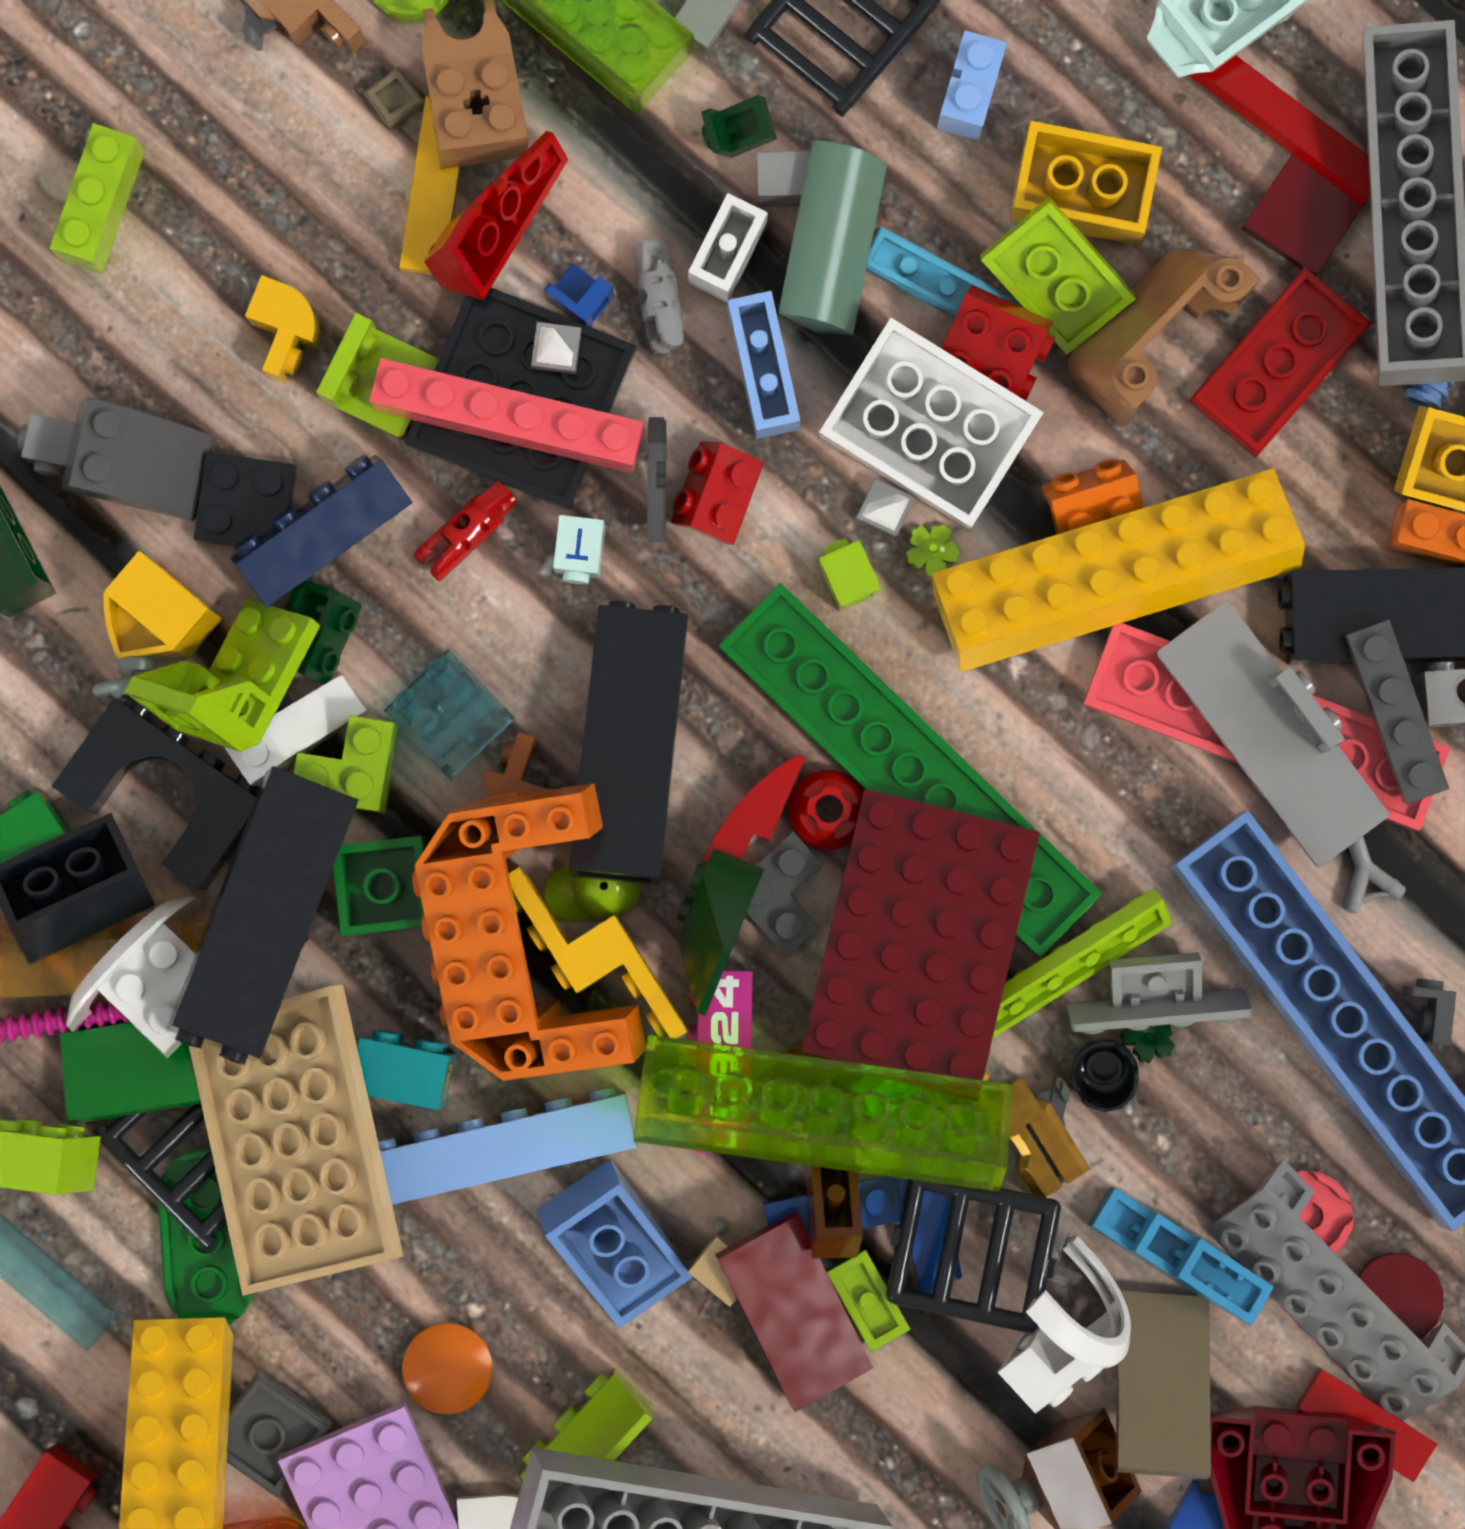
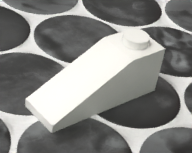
[225,675,367,787]

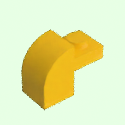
[245,275,320,384]

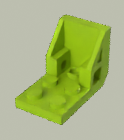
[124,599,321,752]

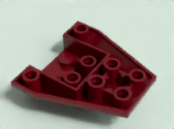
[1210,1406,1396,1529]

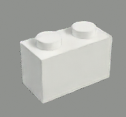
[688,193,768,303]

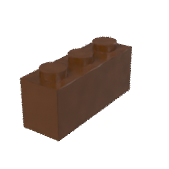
[802,1109,863,1259]

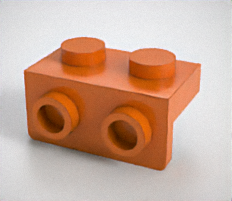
[1041,459,1144,535]

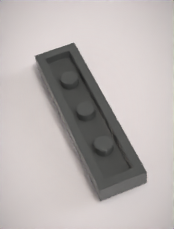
[1343,619,1449,804]

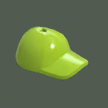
[544,866,641,921]

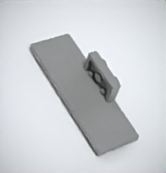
[1157,601,1389,867]

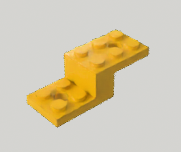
[509,867,689,1041]

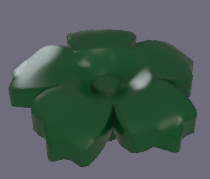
[1119,1024,1175,1063]

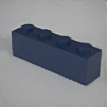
[230,454,413,607]

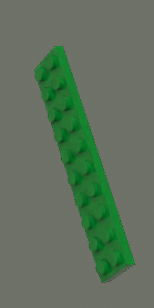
[718,582,1103,958]

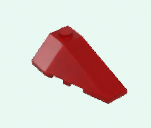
[424,131,568,300]

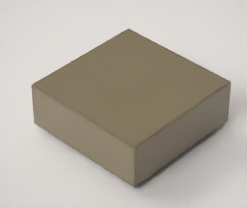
[363,67,425,131]

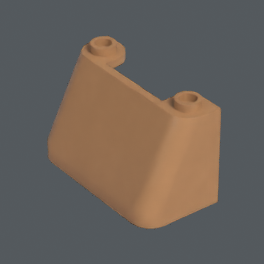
[1067,247,1261,428]

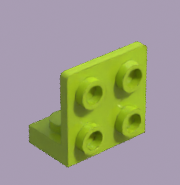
[316,313,439,439]

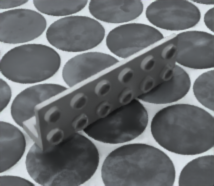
[1209,1159,1465,1421]

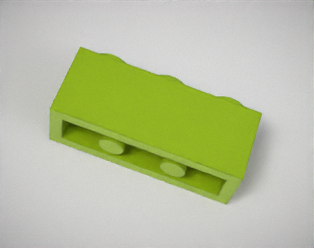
[50,123,145,274]

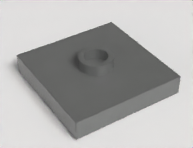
[227,1370,332,1497]

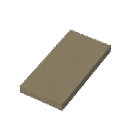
[1116,1290,1211,1479]

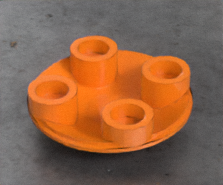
[402,1323,492,1415]

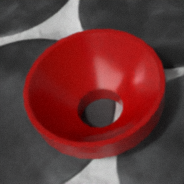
[788,770,863,851]

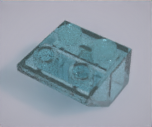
[384,649,515,780]

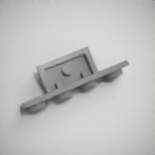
[1066,952,1252,1034]

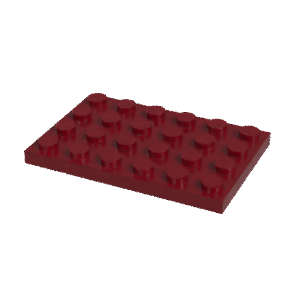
[801,789,1040,1097]

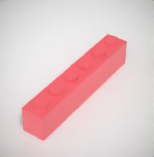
[369,358,645,474]

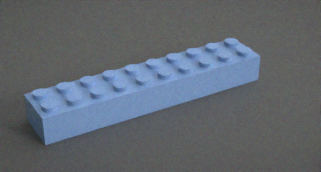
[1168,810,1465,1231]

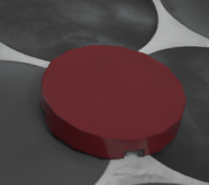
[1358,1252,1444,1339]

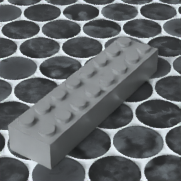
[1363,20,1465,386]
[510,1447,893,1529]

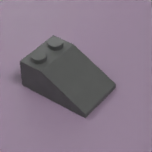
[61,397,212,521]

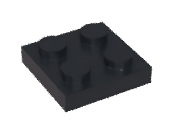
[193,452,297,547]

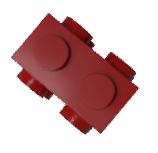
[942,285,1055,401]

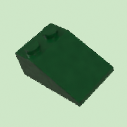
[676,849,764,1016]

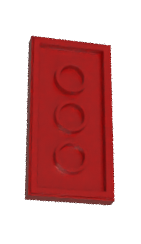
[1188,267,1372,458]

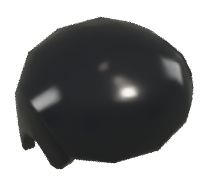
[1071,1038,1139,1113]

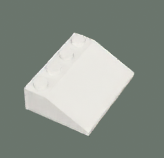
[819,318,1044,530]

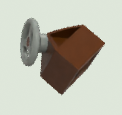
[977,1407,1142,1529]

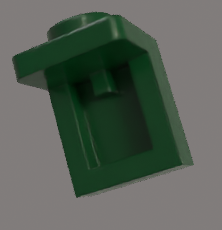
[701,95,777,158]

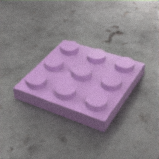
[278,1401,458,1529]

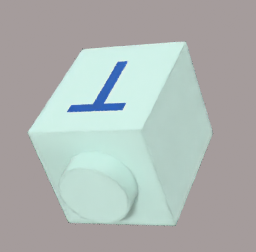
[553,515,606,584]

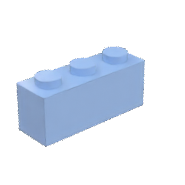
[728,291,800,440]

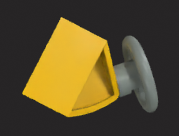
[92,551,223,699]

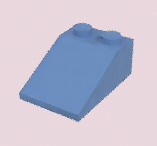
[536,1159,693,1328]

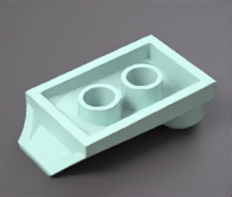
[1147,0,1309,78]

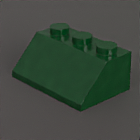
[0,484,56,618]

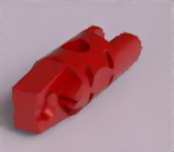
[413,481,516,582]

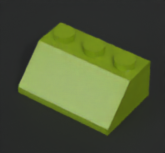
[520,1368,655,1479]

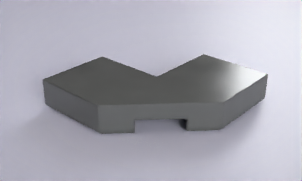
[647,417,667,542]

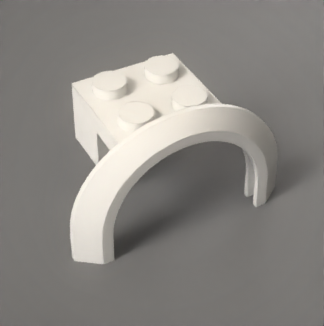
[66,896,202,1058]
[998,1236,1131,1414]

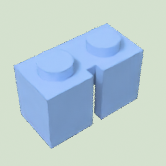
[937,30,1007,141]

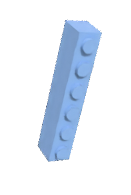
[378,1087,638,1205]

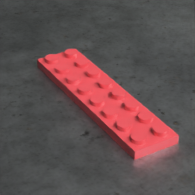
[1082,623,1451,831]

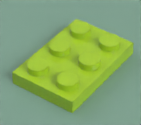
[980,197,1136,355]

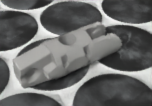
[635,240,684,358]

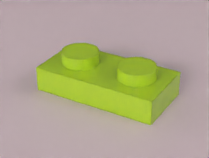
[826,1249,911,1352]

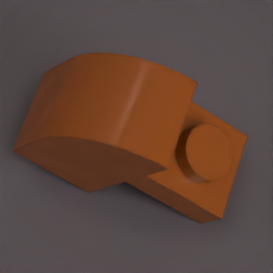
[484,732,549,797]

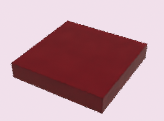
[1241,154,1365,276]

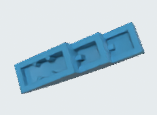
[1087,1187,1274,1326]

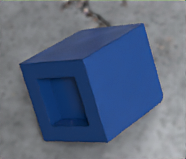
[544,264,615,327]

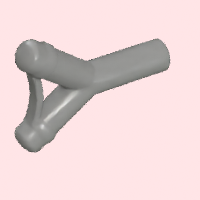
[1344,836,1406,913]

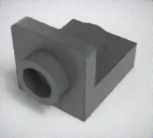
[1402,978,1456,1046]

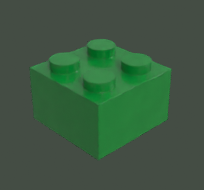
[333,836,427,937]

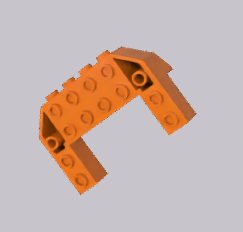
[412,783,647,1081]

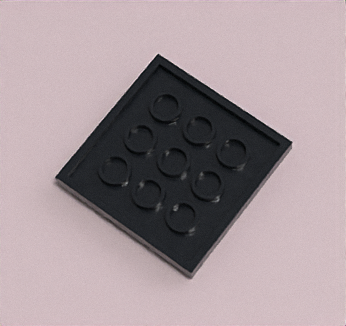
[405,288,637,511]

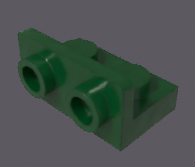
[284,580,361,684]

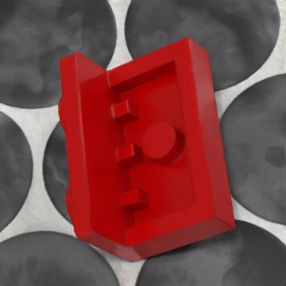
[671,441,764,545]

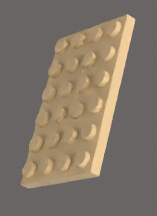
[189,984,404,1296]

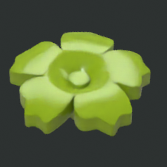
[905,524,961,577]

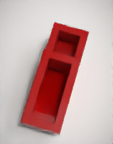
[702,754,805,864]

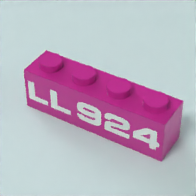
[687,971,753,1154]

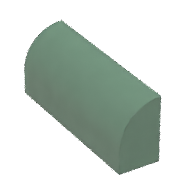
[778,140,887,335]

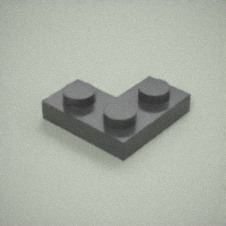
[747,831,823,958]

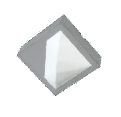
[531,322,582,374]
[856,478,915,539]

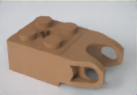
[421,0,528,170]

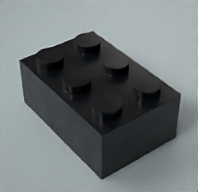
[0,813,155,965]

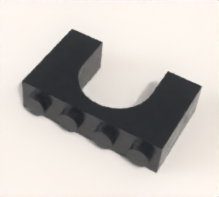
[51,698,260,891]

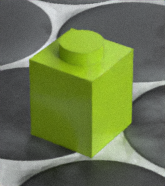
[818,538,882,612]

